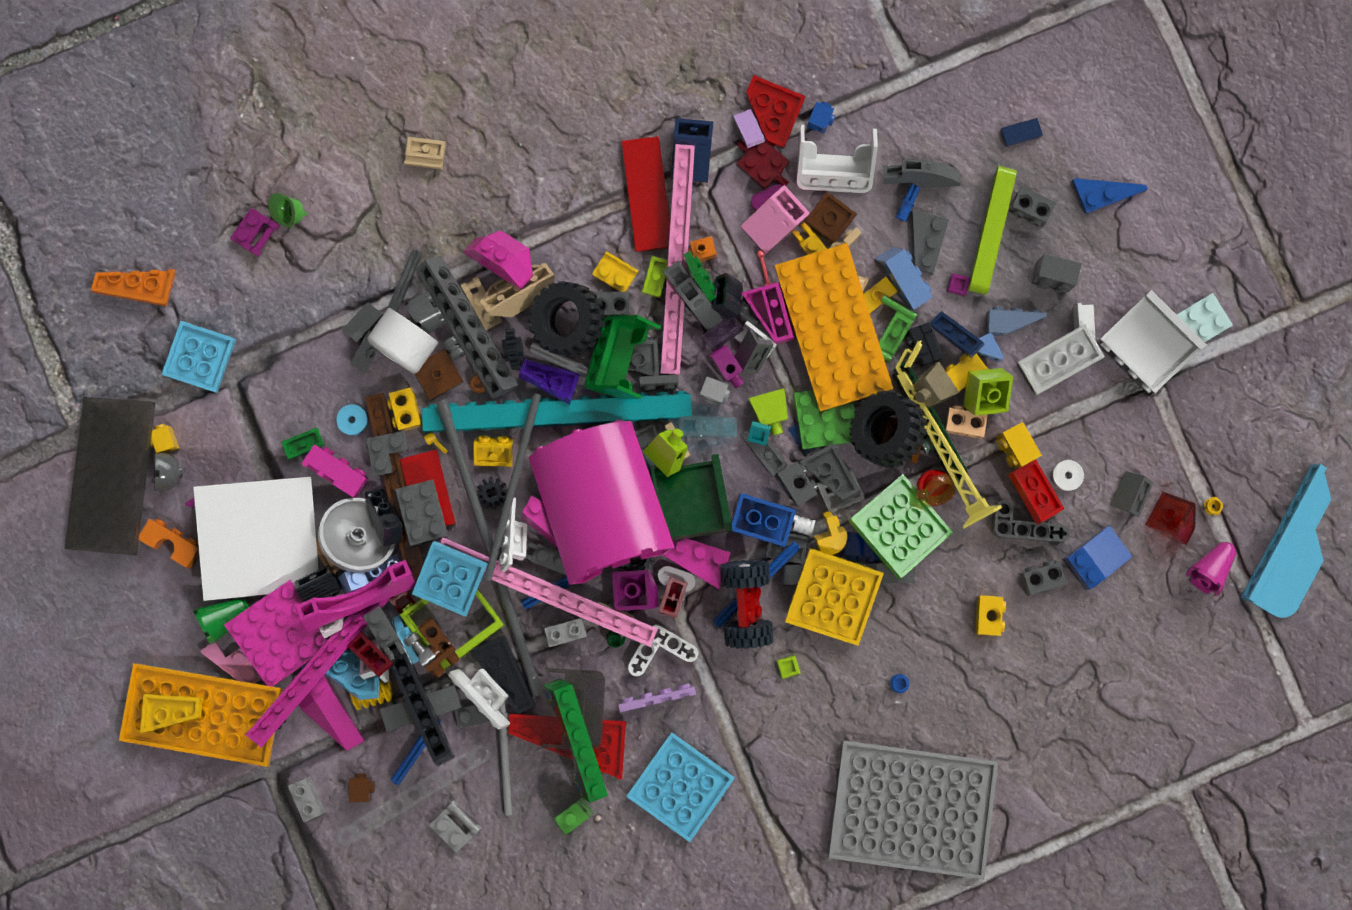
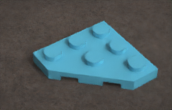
[325,650,380,700]

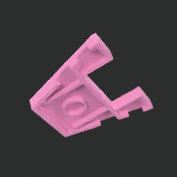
[200,641,262,684]

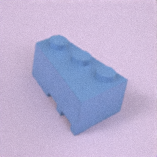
[875,247,933,310]

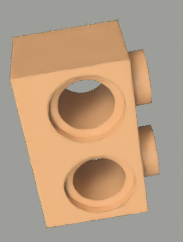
[944,406,988,439]

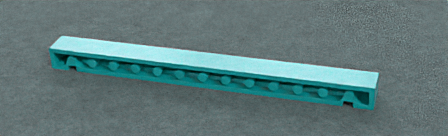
[422,391,692,433]

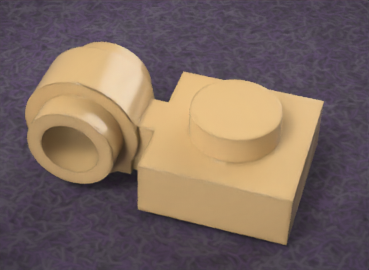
[830,227,862,248]

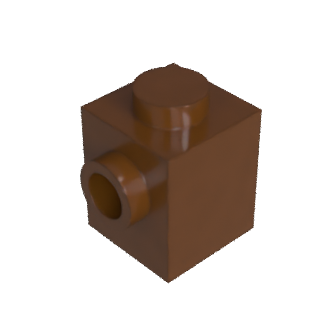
[349,773,375,802]

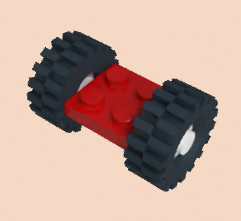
[720,560,773,649]

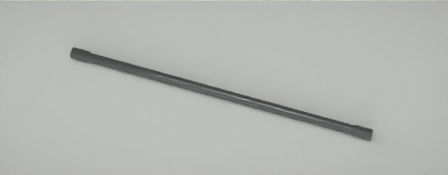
[436,399,543,697]

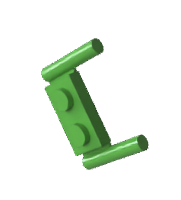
[879,295,917,363]

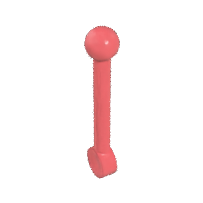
[757,251,772,286]

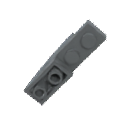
[883,159,960,188]
[663,260,723,331]

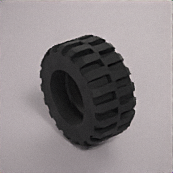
[528,281,605,356]
[850,391,927,468]

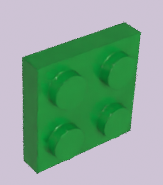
[683,251,716,302]

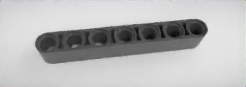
[782,564,915,585]

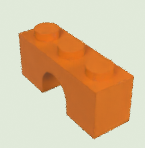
[137,518,199,569]

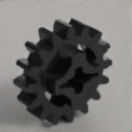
[502,328,524,370]

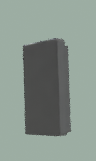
[343,302,383,345]
[734,329,773,373]
[1111,471,1153,518]

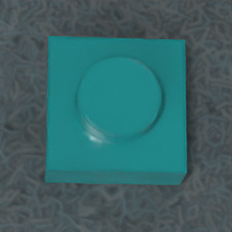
[747,421,771,446]

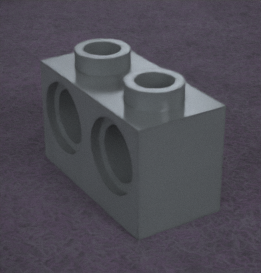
[1009,186,1056,227]
[595,292,630,321]
[1020,560,1067,596]

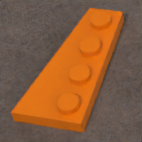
[91,269,176,307]

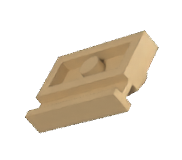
[404,137,446,170]

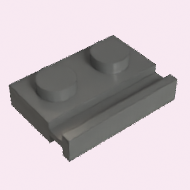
[639,375,678,391]
[765,533,809,565]

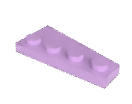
[618,683,696,712]

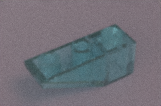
[679,416,737,438]

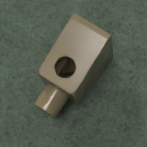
[914,362,959,407]

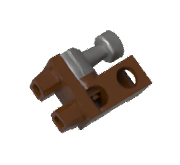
[403,617,460,678]

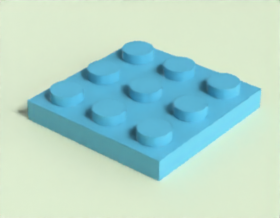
[161,321,236,393]
[412,541,488,617]

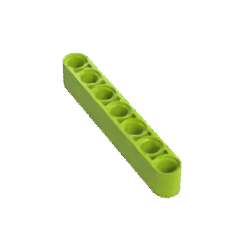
[968,166,1017,295]

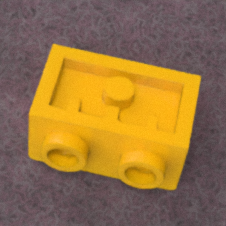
[474,435,514,467]

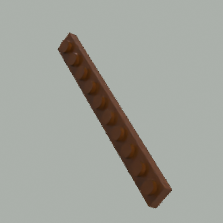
[365,393,424,582]

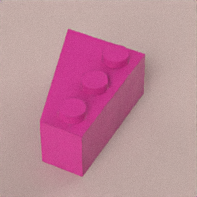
[301,445,369,498]

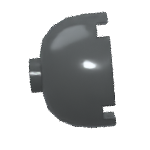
[154,453,183,491]

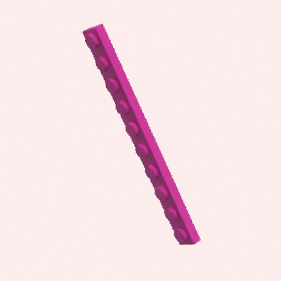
[246,598,390,747]

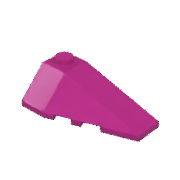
[299,675,364,751]

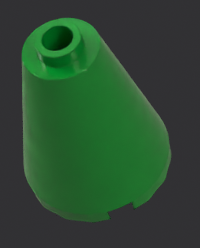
[193,598,249,645]

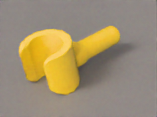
[424,433,448,454]

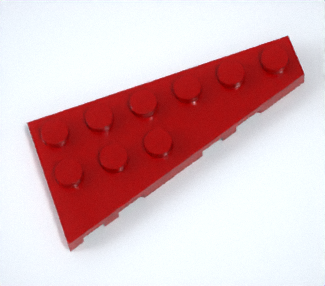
[508,714,626,780]

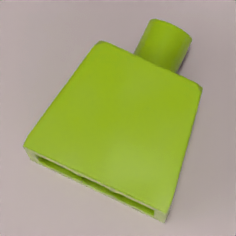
[748,388,788,436]
[643,428,688,477]

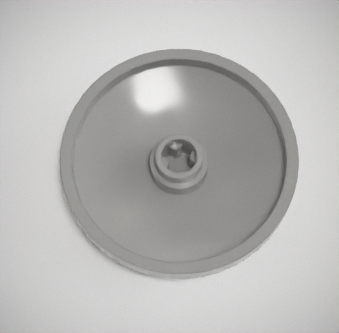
[318,498,396,573]

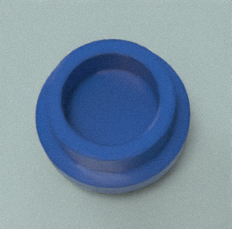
[890,674,910,693]

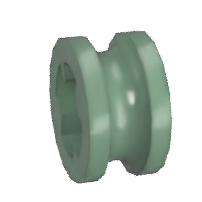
[921,435,935,454]

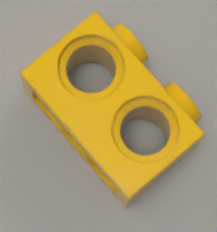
[387,387,423,432]

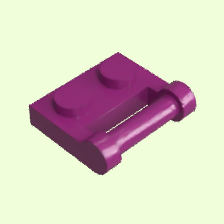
[230,208,280,257]

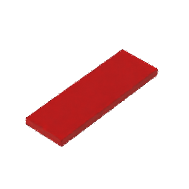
[622,136,670,252]

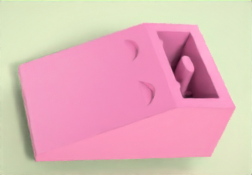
[740,185,810,254]

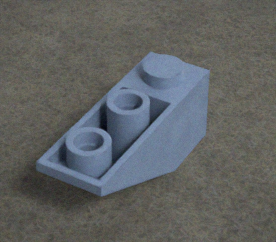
[986,307,1047,336]

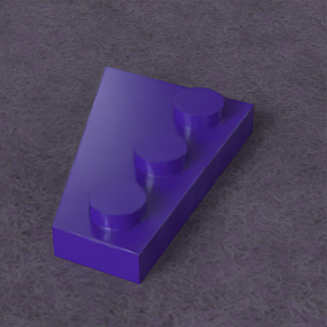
[519,359,580,405]

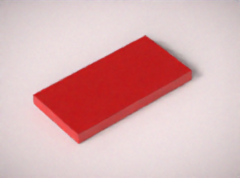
[400,449,456,526]

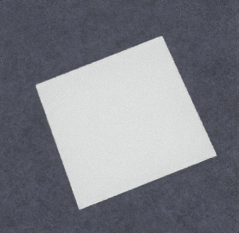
[194,477,319,601]

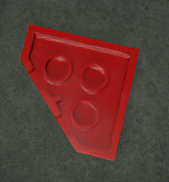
[746,75,806,149]

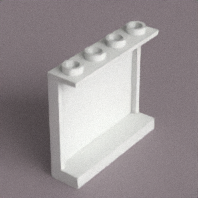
[1100,290,1207,393]

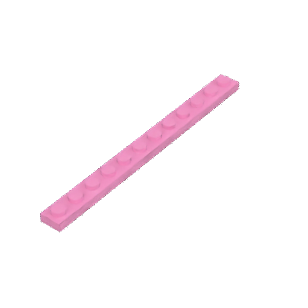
[660,144,695,375]
[440,538,658,647]

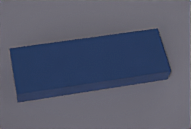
[930,311,984,358]

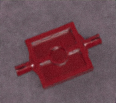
[736,140,790,190]

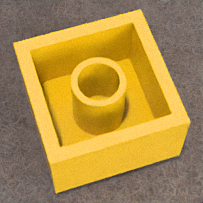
[996,422,1042,470]

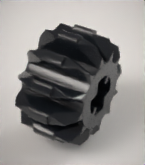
[477,477,508,509]

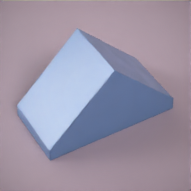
[976,332,1004,362]

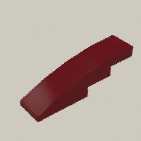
[347,632,393,677]

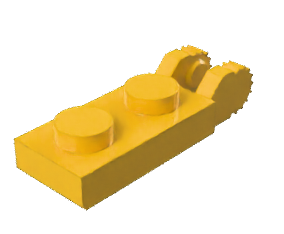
[791,222,827,255]

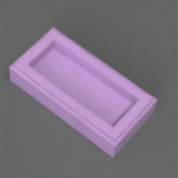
[733,109,765,148]

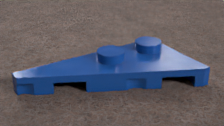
[1072,178,1148,214]

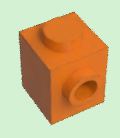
[688,236,717,262]

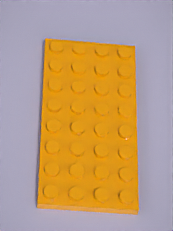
[774,243,893,412]
[119,663,283,767]

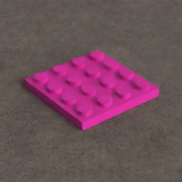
[224,580,330,687]

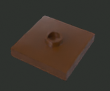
[804,192,857,244]
[415,349,464,401]

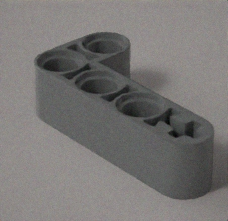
[991,500,1070,543]

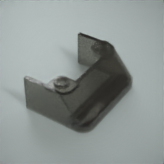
[541,668,606,749]

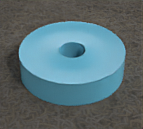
[336,404,368,436]

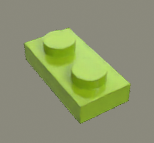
[642,256,668,298]

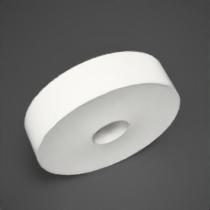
[1052,460,1084,491]

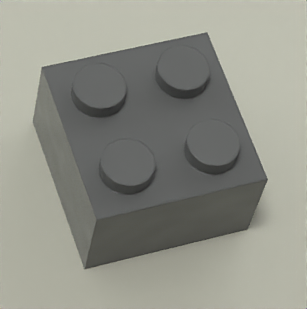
[1032,254,1082,294]

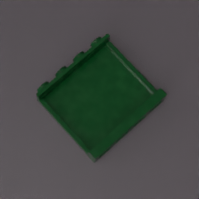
[649,454,732,541]

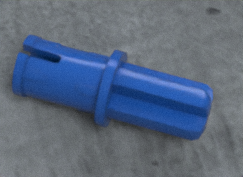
[895,184,920,222]

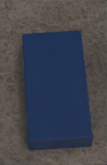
[1000,118,1043,147]

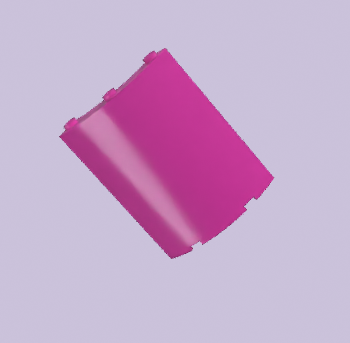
[528,419,675,585]

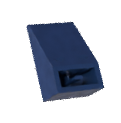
[670,118,713,183]

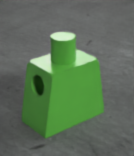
[552,797,593,835]

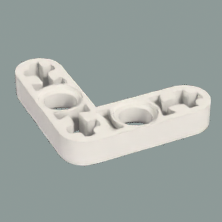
[628,625,698,676]

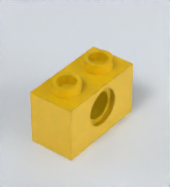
[975,595,1006,636]

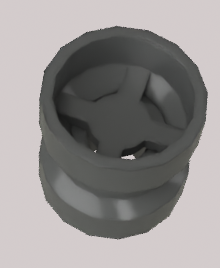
[442,336,466,361]

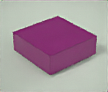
[947,273,971,297]

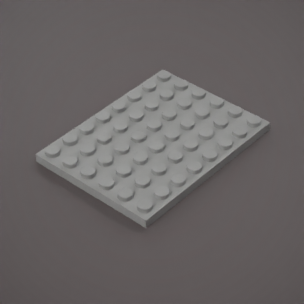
[828,740,998,879]

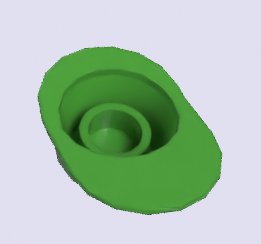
[268,193,307,228]

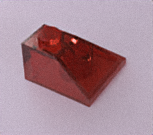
[1145,492,1196,545]

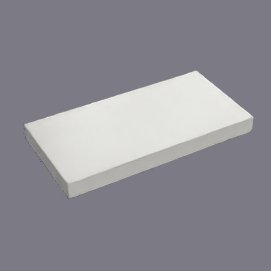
[1018,324,1105,395]

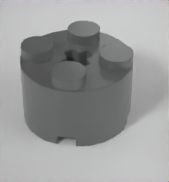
[404,291,446,334]

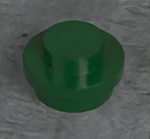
[606,630,626,648]

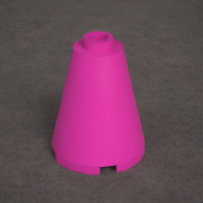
[1186,542,1237,596]

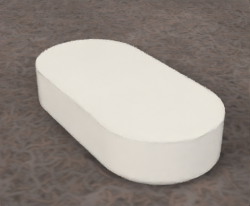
[658,566,695,592]

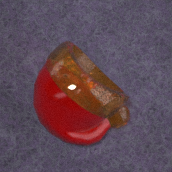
[916,469,955,506]

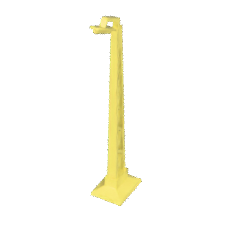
[896,341,1003,529]

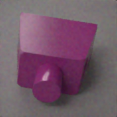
[707,345,744,389]

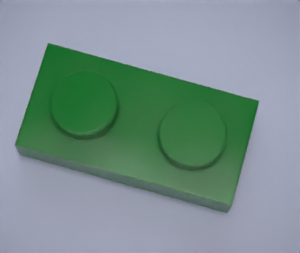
[281,427,325,460]

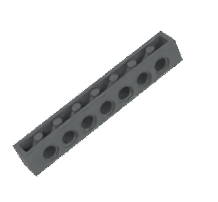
[415,255,518,399]

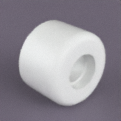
[367,308,438,373]

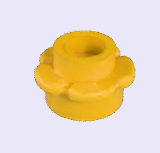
[1204,497,1223,516]

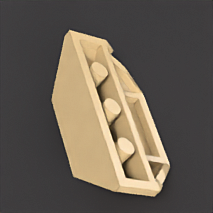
[480,263,555,317]

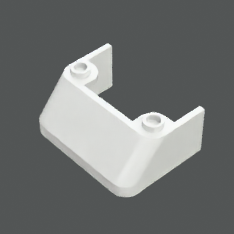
[797,125,878,193]

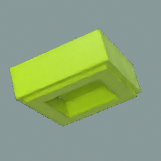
[776,655,801,679]

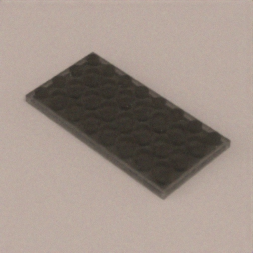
[64,397,156,556]

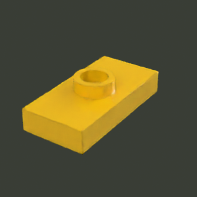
[864,277,898,313]

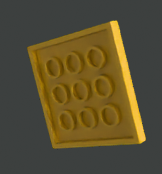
[784,548,884,646]

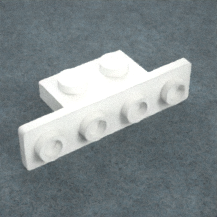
[499,498,527,572]
[448,669,510,729]

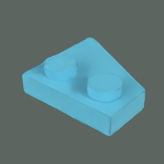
[393,615,419,664]

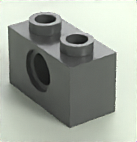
[777,462,818,507]

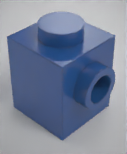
[807,102,835,134]

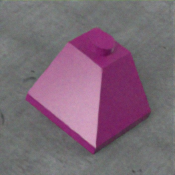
[612,570,659,611]

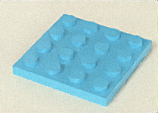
[626,732,735,842]

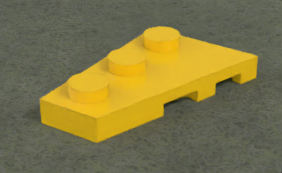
[140,694,203,733]

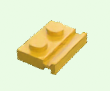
[592,251,639,292]

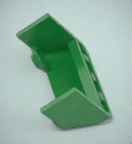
[585,315,661,399]

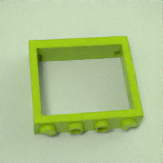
[400,588,505,670]

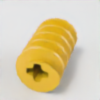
[349,679,392,710]

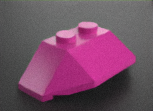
[463,230,533,290]

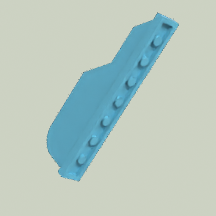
[1240,464,1331,618]

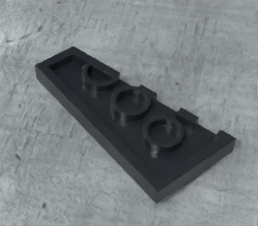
[469,635,536,714]

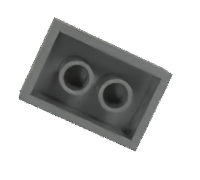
[395,480,448,547]

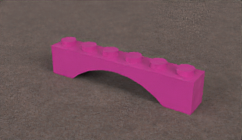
[295,560,416,632]

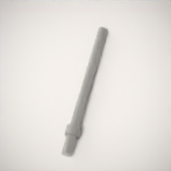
[498,701,512,816]

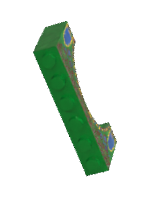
[542,678,608,803]

